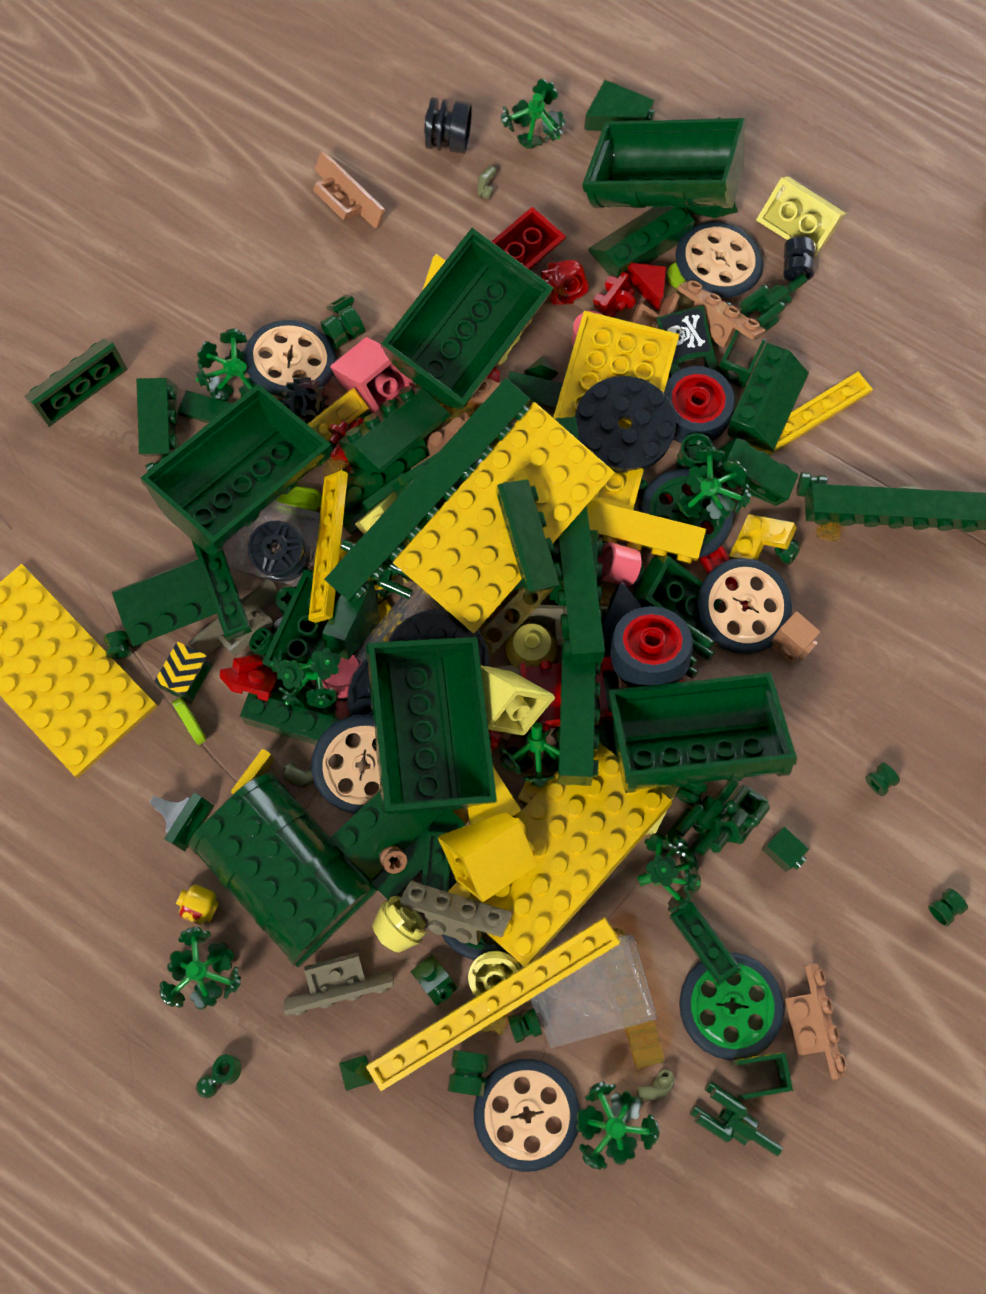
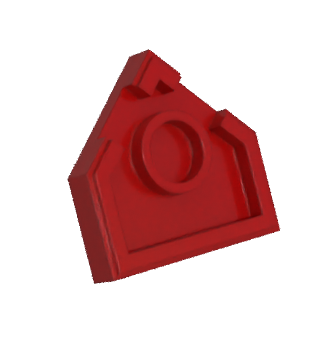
[219,654,279,701]

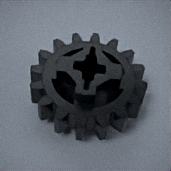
[279,377,329,424]

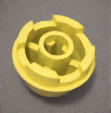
[505,623,557,669]
[372,896,427,953]
[468,951,522,997]

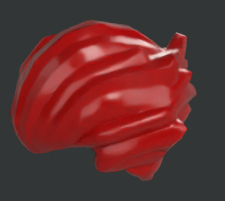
[540,260,589,305]

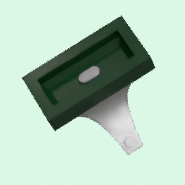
[149,793,214,852]

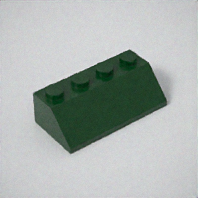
[588,207,695,277]
[24,338,128,427]
[727,343,809,452]
[338,386,450,473]
[496,479,562,596]
[112,558,217,647]
[262,570,341,689]
[240,680,351,745]
[330,790,445,880]

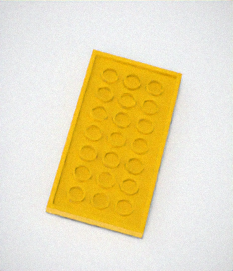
[553,311,679,510]
[393,402,615,634]
[0,564,158,779]
[448,743,673,967]

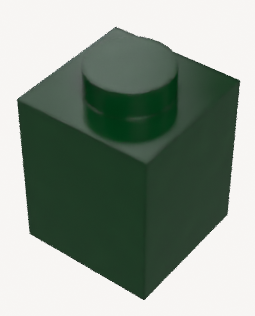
[762,826,809,872]

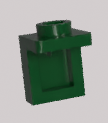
[410,954,458,1005]

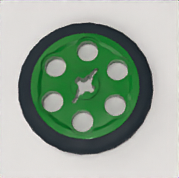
[679,952,784,1061]

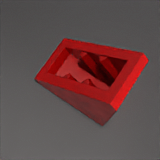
[627,263,666,312]

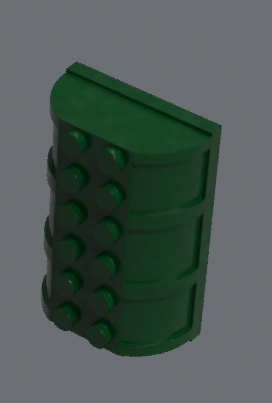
[582,118,746,208]
[381,227,553,409]
[140,384,332,555]
[366,637,497,814]
[609,672,797,794]
[189,772,379,968]

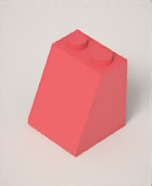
[330,337,415,413]

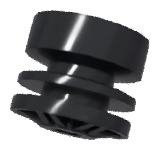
[424,97,472,154]
[248,520,310,582]

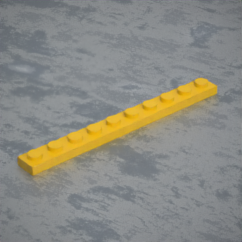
[366,917,621,1091]

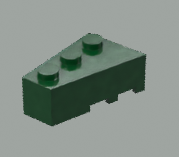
[136,378,178,457]
[713,438,799,506]

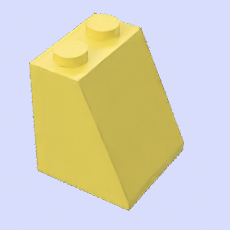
[481,665,555,735]

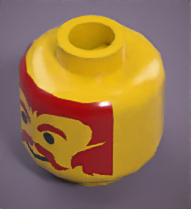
[176,884,219,925]

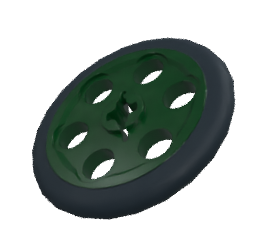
[639,469,734,558]

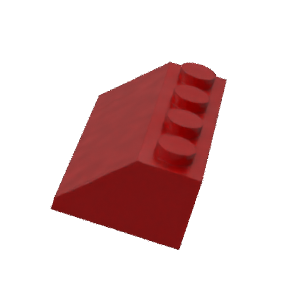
[492,206,566,270]

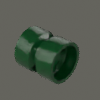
[320,305,366,349]
[676,433,713,469]
[447,1050,489,1096]

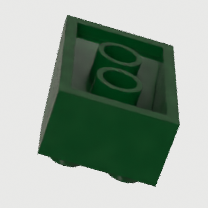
[633,556,722,634]

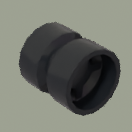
[783,236,815,282]

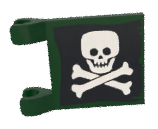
[656,306,719,379]

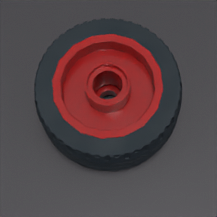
[664,366,735,443]
[611,606,693,687]

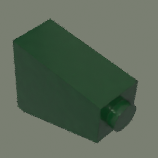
[584,80,656,131]
[322,581,380,660]

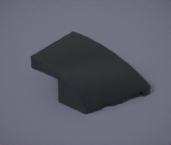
[601,580,643,658]

